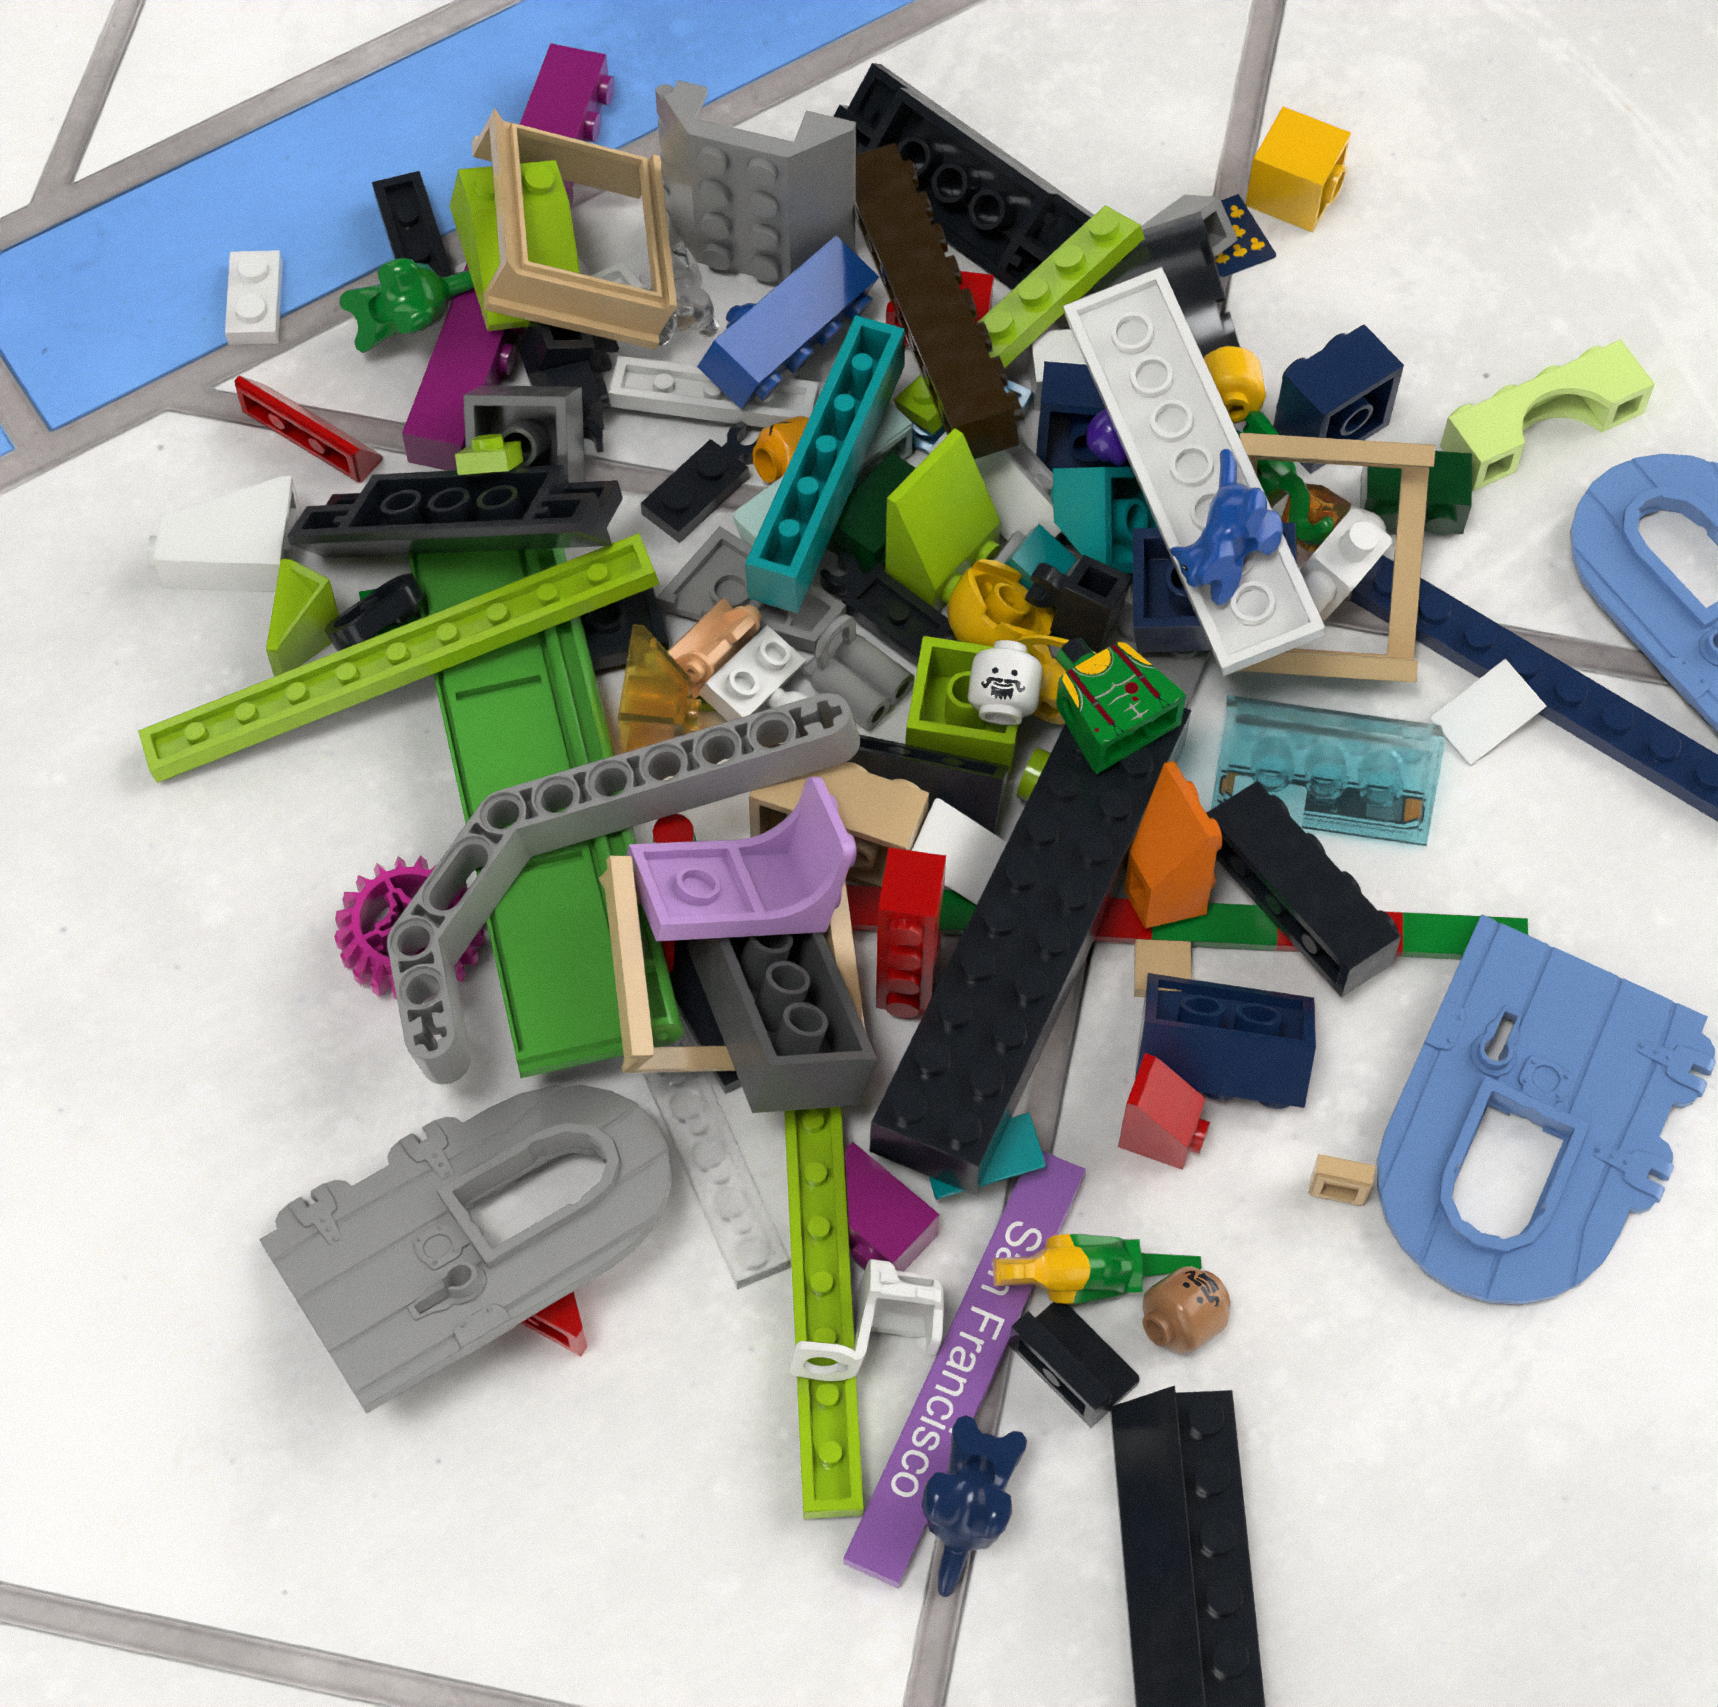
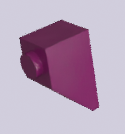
[845,1142,940,1272]

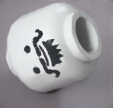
[967,640,1043,725]

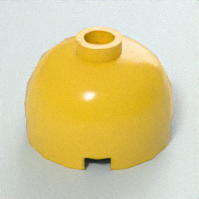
[947,559,1054,653]

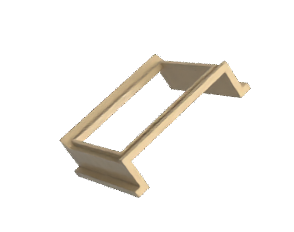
[472,108,677,350]
[1238,433,1436,683]
[598,856,866,1073]

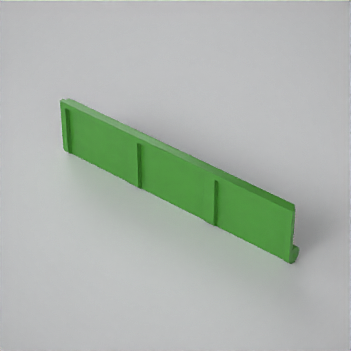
[408,548,683,1078]

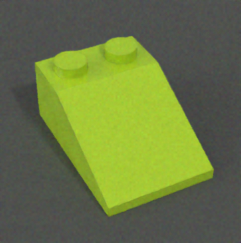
[450,160,580,331]
[885,428,1001,612]

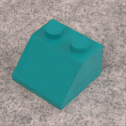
[1051,467,1158,573]

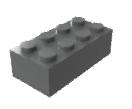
[687,932,877,1113]

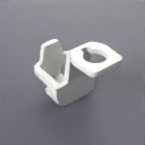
[789,1259,944,1381]

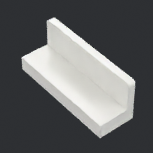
[929,432,1063,541]

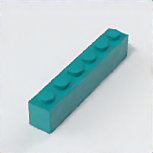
[745,315,905,613]

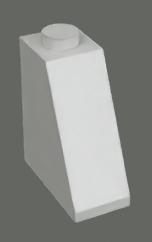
[147,476,300,592]

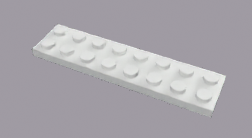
[1063,267,1326,676]

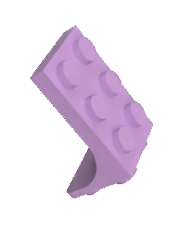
[626,776,856,941]

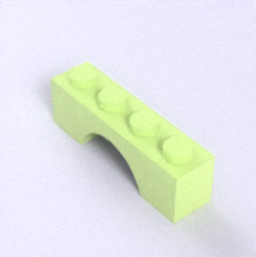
[1440,339,1655,491]

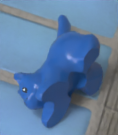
[1170,449,1283,605]

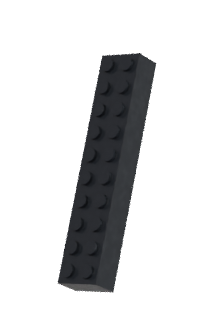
[869,708,1192,1196]

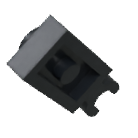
[641,421,757,543]
[820,551,954,666]

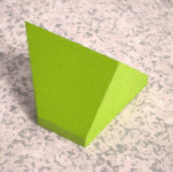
[266,559,339,677]

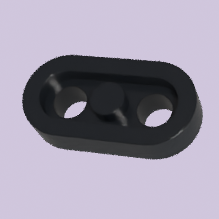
[325,573,424,651]

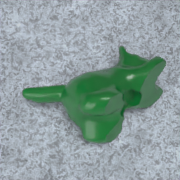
[339,258,474,353]

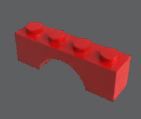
[876,847,946,1018]

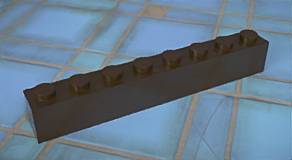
[855,143,1024,460]

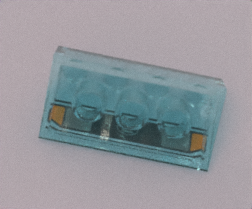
[1211,695,1445,846]

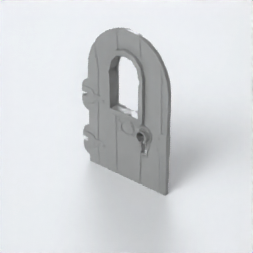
[259,1085,673,1414]

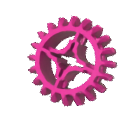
[334,855,486,1000]

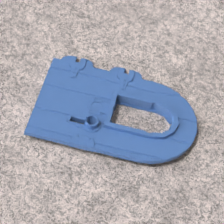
[1570,454,1718,733]
[1377,914,1716,1305]

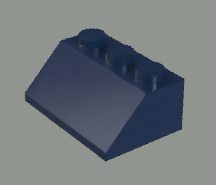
[1036,361,1131,473]
[1135,973,1316,1109]

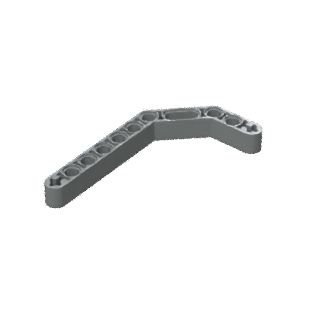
[387,693,860,1085]

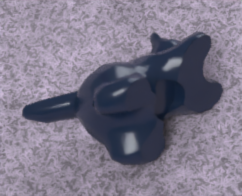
[922,1415,1027,1597]

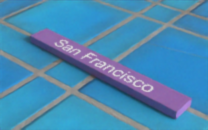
[843,1151,1086,1589]

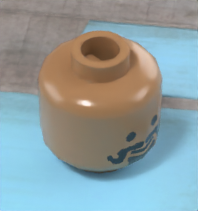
[1142,1266,1230,1354]

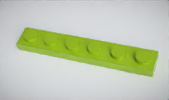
[893,205,1145,434]

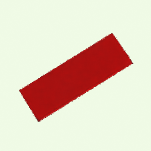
[234,376,383,483]

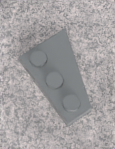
[656,526,846,652]

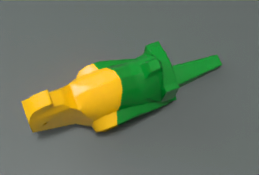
[992,1234,1202,1304]

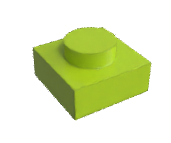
[455,434,523,475]

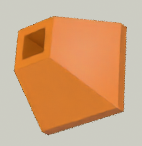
[1124,761,1222,929]

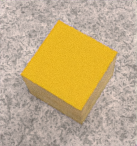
[1245,106,1351,232]

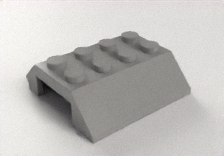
[655,80,856,283]

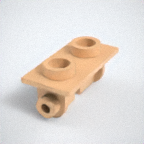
[660,598,762,701]

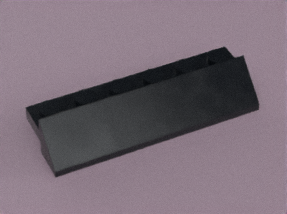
[833,63,1094,289]
[287,465,623,558]
[1110,1385,1265,1707]

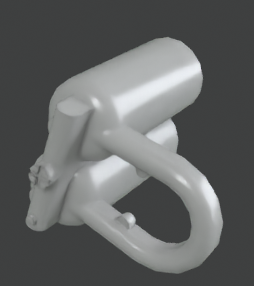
[801,614,915,730]

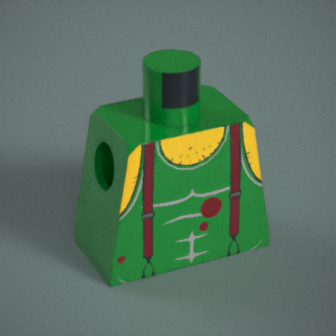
[1056,638,1186,774]

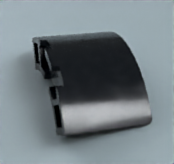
[1093,211,1240,358]

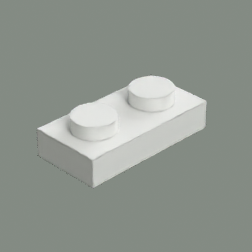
[225,250,283,345]

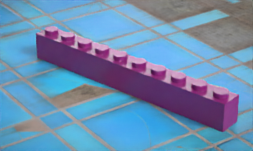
[402,43,614,471]

